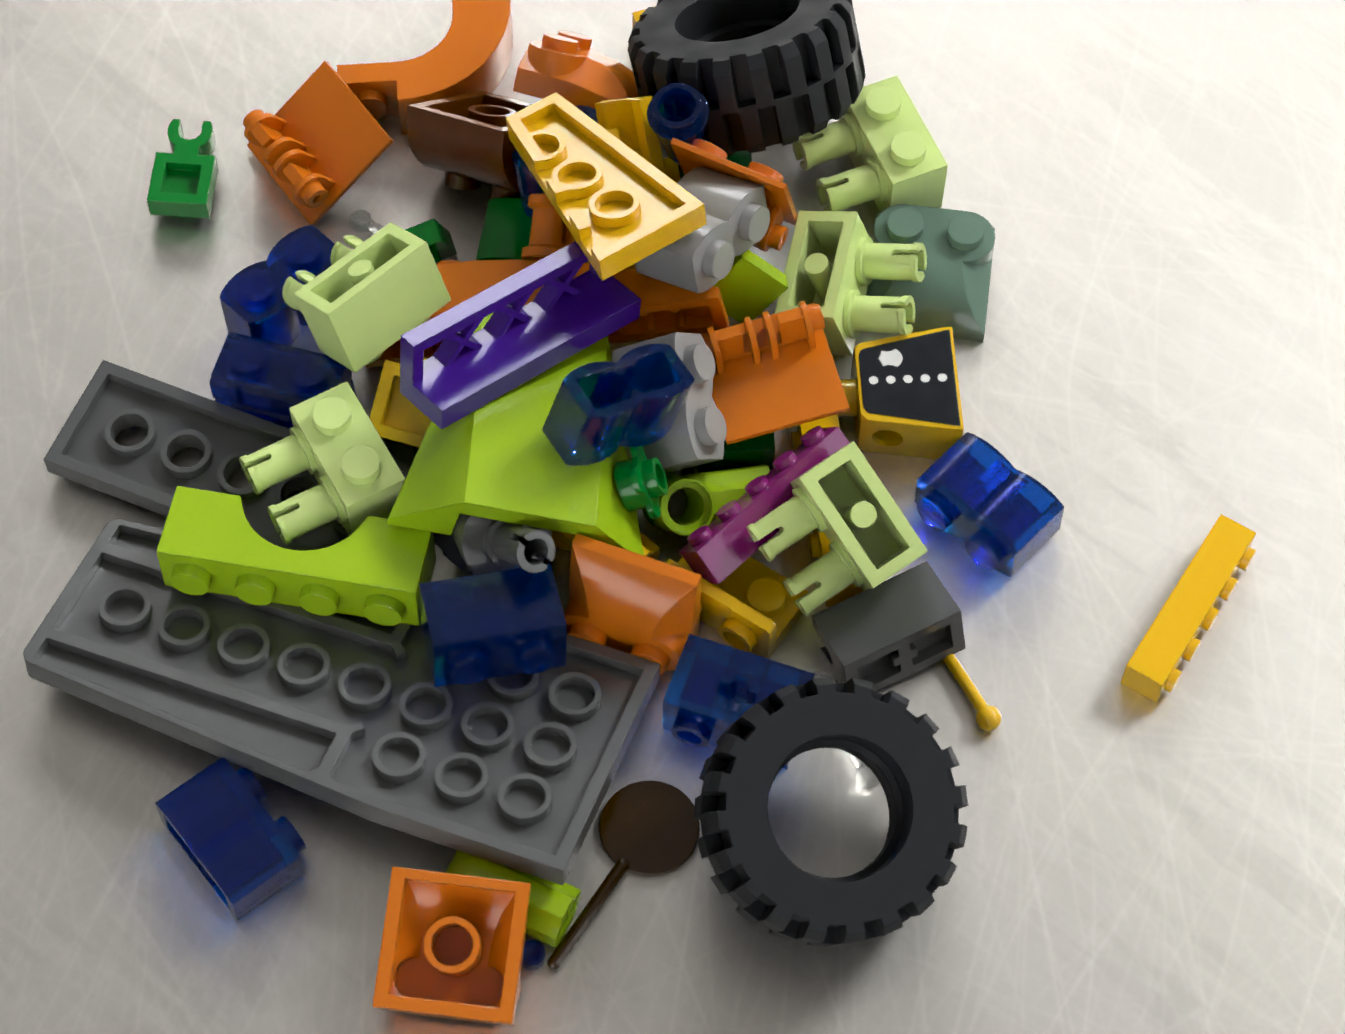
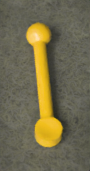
[943,654,1002,731]

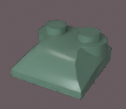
[866,204,995,342]

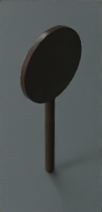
[547,781,700,970]

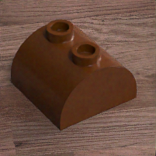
[406,91,543,199]

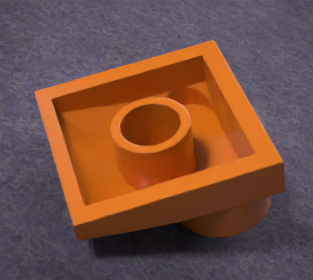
[513,31,639,113]
[560,533,702,675]
[372,866,531,1025]

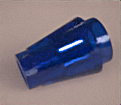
[647,83,709,163]

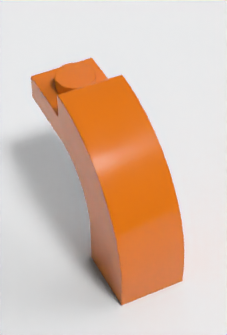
[337,0,513,135]

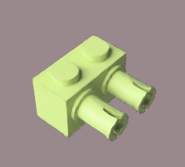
[792,75,948,212]
[774,210,927,356]
[282,222,451,373]
[239,381,405,545]
[746,441,928,616]

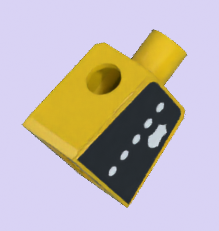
[838,327,964,461]

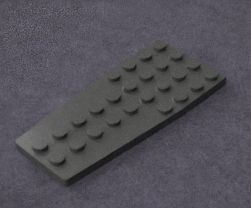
[23,519,660,886]

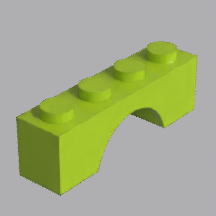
[156,486,436,626]

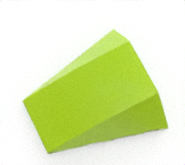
[386,312,644,555]

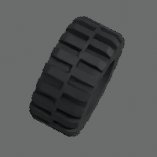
[628,0,866,156]
[694,677,968,946]

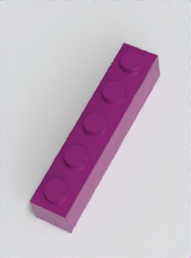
[679,426,849,584]

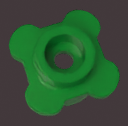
[614,442,668,519]

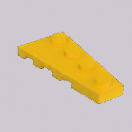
[506,92,706,281]

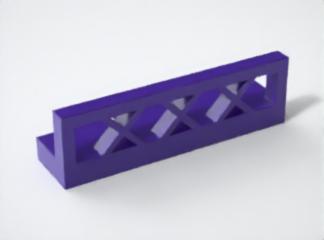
[400,241,641,430]

